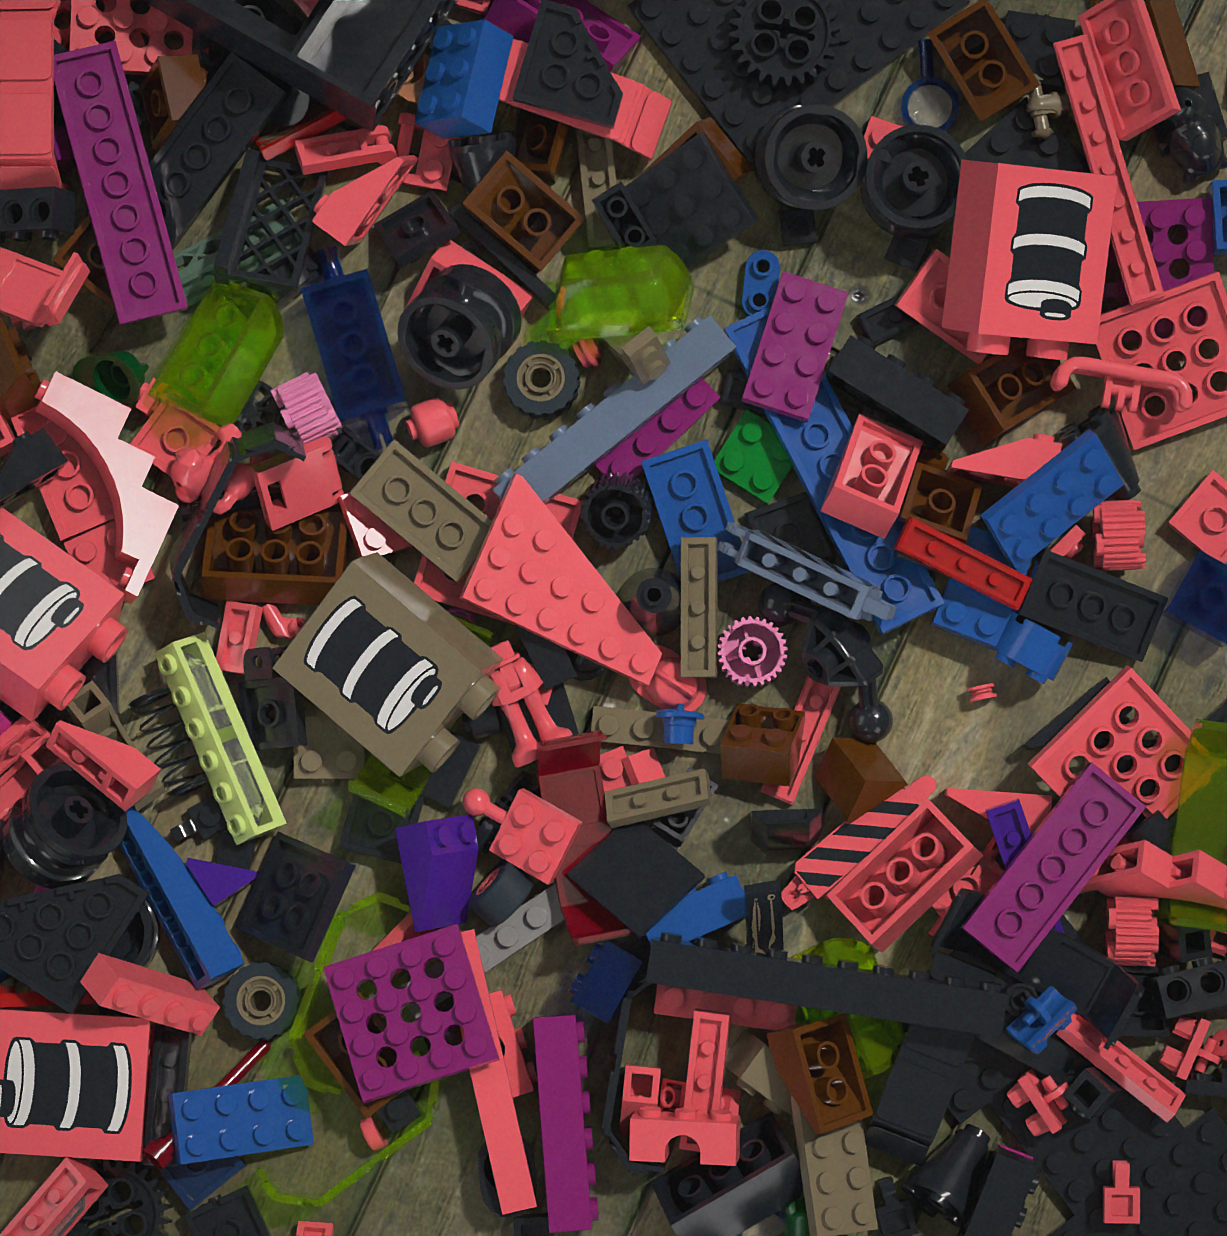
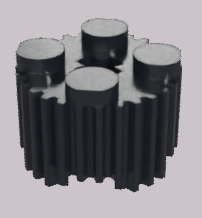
[580,472,653,550]

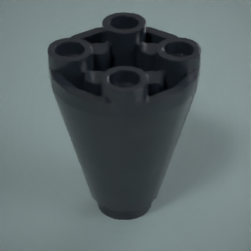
[447,130,517,227]
[1057,405,1141,501]
[902,1124,990,1228]

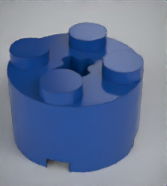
[992,611,1074,684]

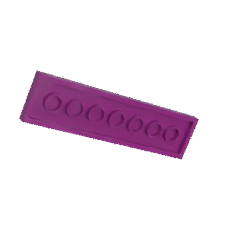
[54,41,188,326]

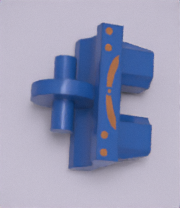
[1006,986,1077,1054]

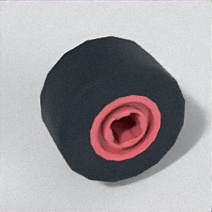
[468,860,533,927]

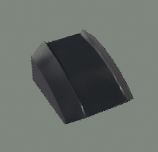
[749,808,823,854]

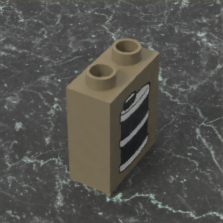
[273,551,503,777]

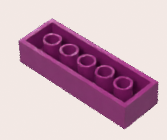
[533,1014,599,1233]

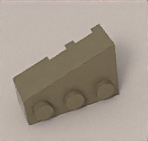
[725,1029,794,1126]

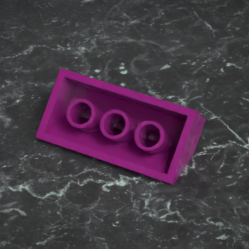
[485,0,641,74]

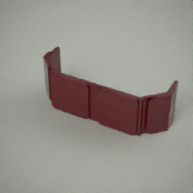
[536,730,634,946]

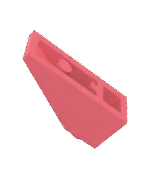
[46,720,161,811]
[944,788,1052,835]

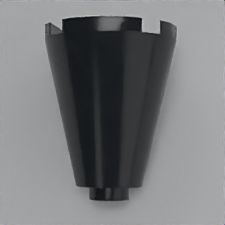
[619,568,681,637]

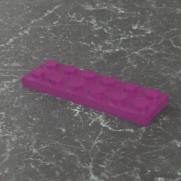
[960,762,1146,973]

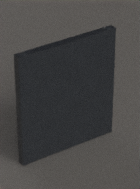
[567,821,705,939]

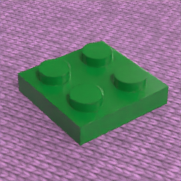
[714,410,793,505]

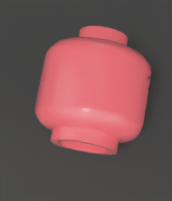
[405,397,459,448]

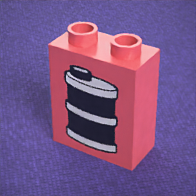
[942,160,1118,360]
[0,507,128,722]
[0,1008,158,1162]

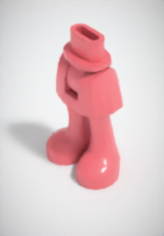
[489,640,573,767]

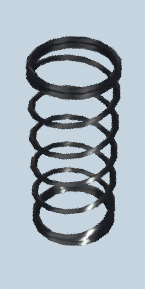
[128,687,209,799]

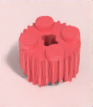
[1091,500,1146,571]
[1104,895,1159,967]

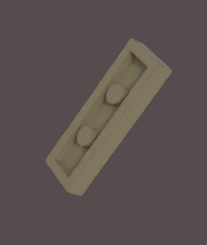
[605,768,712,828]

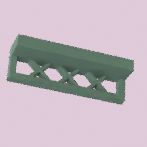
[174,199,301,307]

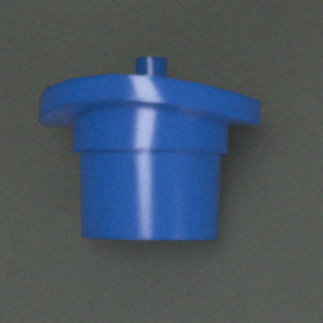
[655,704,704,744]

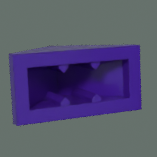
[186,858,259,906]

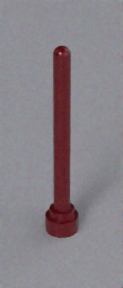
[142,1040,271,1170]

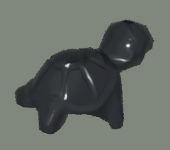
[1157,87,1227,184]

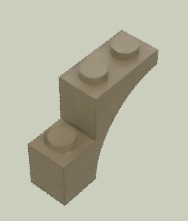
[595,307,671,385]
[66,680,166,811]

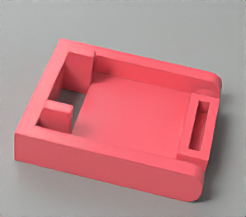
[251,437,344,531]

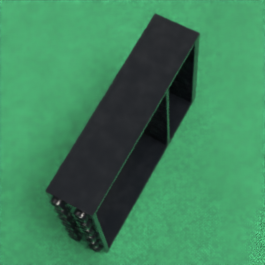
[142,0,458,132]

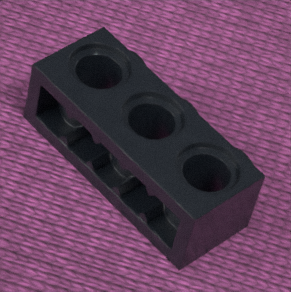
[0,186,76,244]
[1149,953,1227,1020]

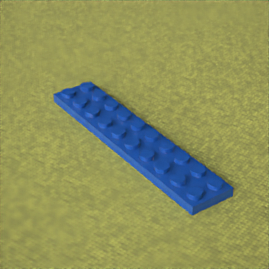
[723,306,944,635]

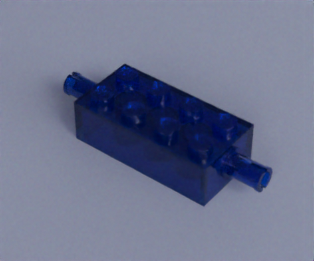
[301,246,408,450]

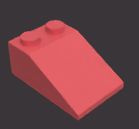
[312,155,419,246]
[820,413,923,539]
[946,434,1062,487]

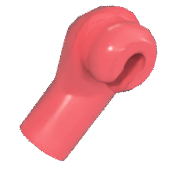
[262,603,306,640]

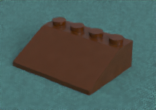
[201,498,349,605]

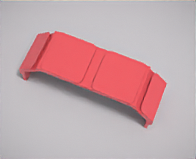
[0,0,71,191]
[499,39,672,165]
[0,247,90,328]

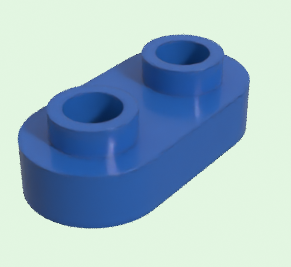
[741,250,780,316]

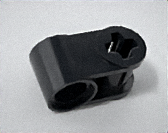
[331,426,380,481]

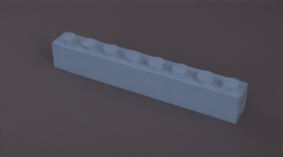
[493,315,736,504]

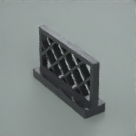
[214,149,328,292]

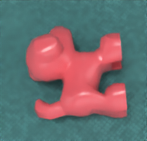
[170,422,272,514]

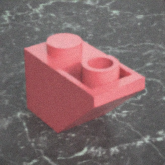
[619,1064,661,1136]

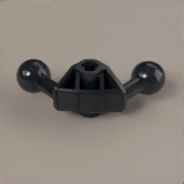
[758,583,893,743]

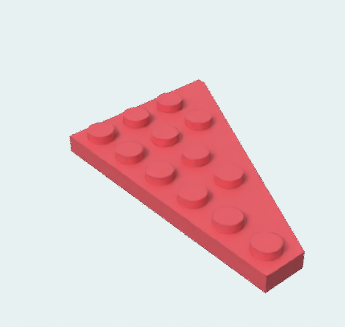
[459,473,662,686]

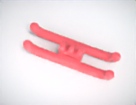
[1050,357,1193,413]

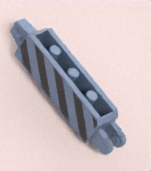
[717,522,897,621]

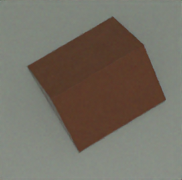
[515,109,571,183]
[815,738,908,824]

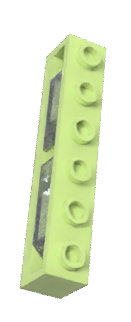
[154,632,287,845]

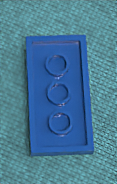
[981,429,1124,570]
[641,439,750,582]
[168,1074,314,1165]

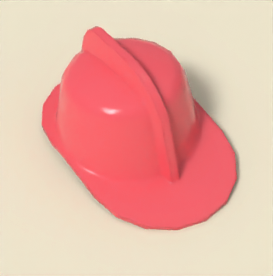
[628,645,707,712]

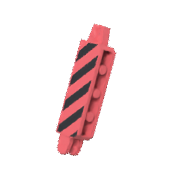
[781,775,937,911]

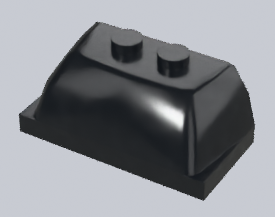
[650,1111,803,1236]

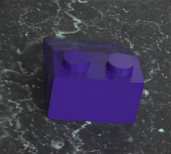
[395,814,479,932]

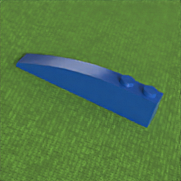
[119,806,245,991]

